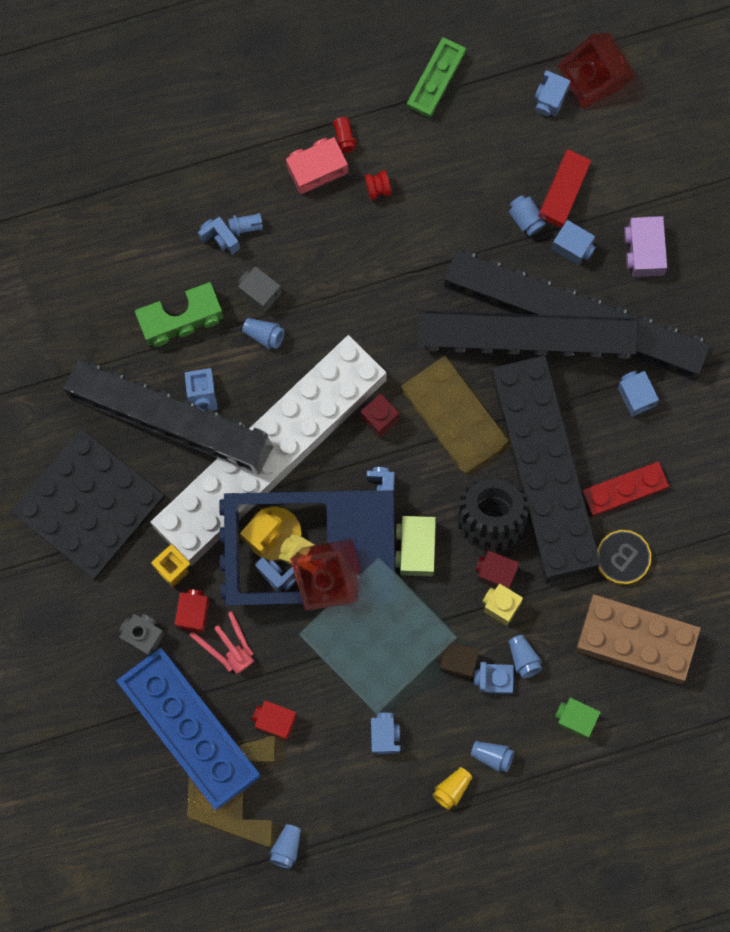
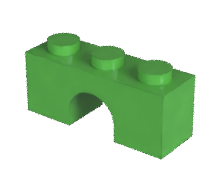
[134,282,223,347]

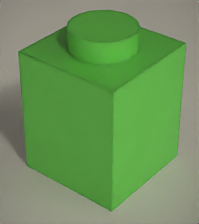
[555,698,600,740]

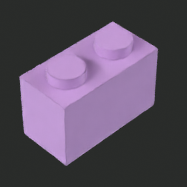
[624,216,667,277]

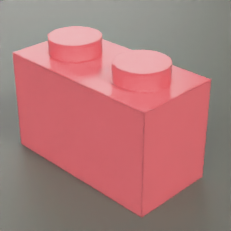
[286,137,348,195]

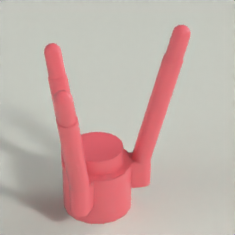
[190,612,254,674]

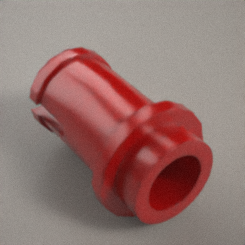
[333,117,357,153]

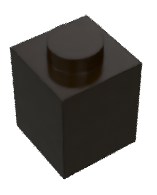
[436,641,479,680]

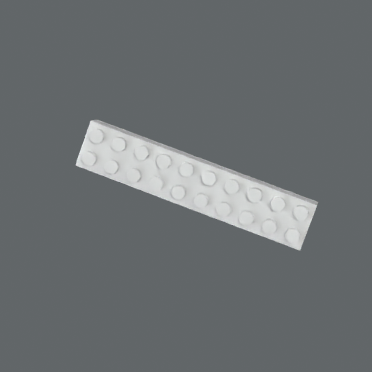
[151,335,387,566]

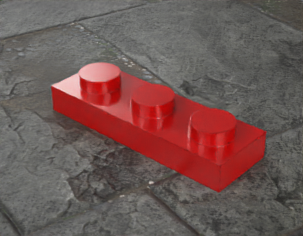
[582,461,669,517]

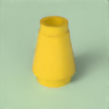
[433,767,473,810]

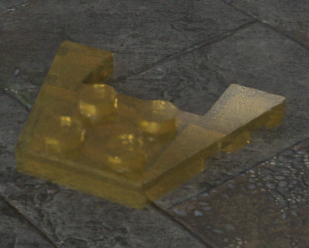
[187,736,275,847]

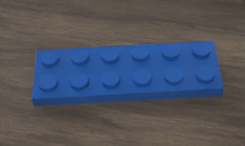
[116,647,261,811]

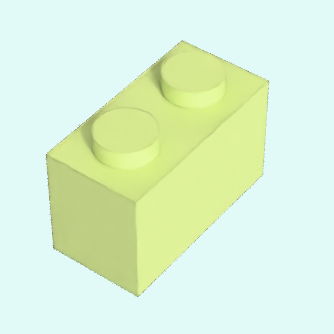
[395,516,436,576]

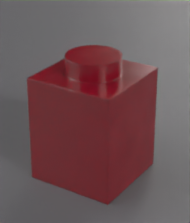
[361,394,399,438]
[475,551,519,589]

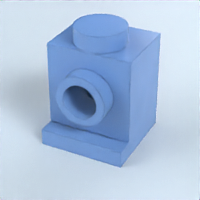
[535,70,570,117]
[371,713,400,755]

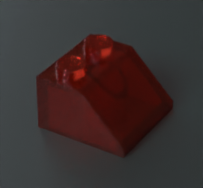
[557,33,636,109]
[290,539,360,611]

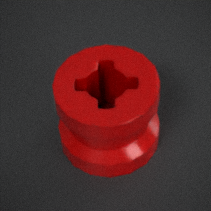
[365,170,392,201]

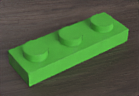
[407,37,466,118]

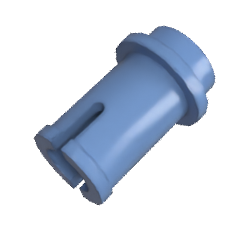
[228,213,263,236]

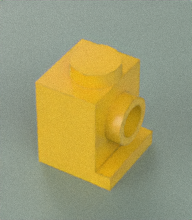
[240,509,283,556]
[151,544,191,588]

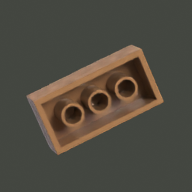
[575,594,701,685]

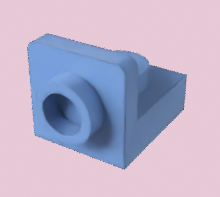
[198,217,240,255]
[184,368,217,411]
[366,467,395,491]
[255,557,298,592]
[474,662,513,694]

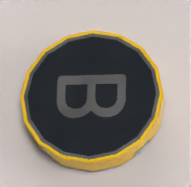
[597,530,651,585]

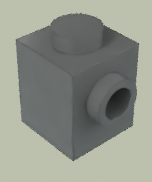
[119,614,165,656]

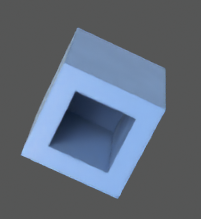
[552,220,596,266]
[618,371,659,417]

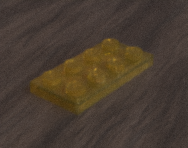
[401,356,509,474]

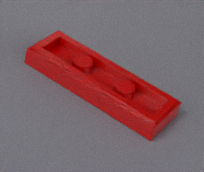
[538,149,591,228]

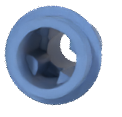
[242,318,284,349]
[509,635,542,678]
[471,741,514,773]
[269,824,301,869]

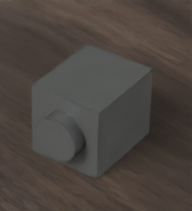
[238,267,281,313]

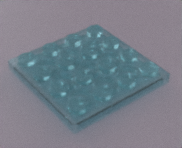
[299,557,457,714]

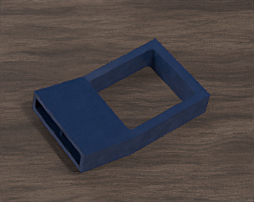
[219,490,396,605]

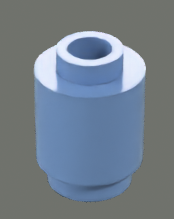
[508,195,546,237]

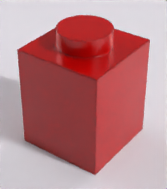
[174,589,210,633]
[252,701,297,741]

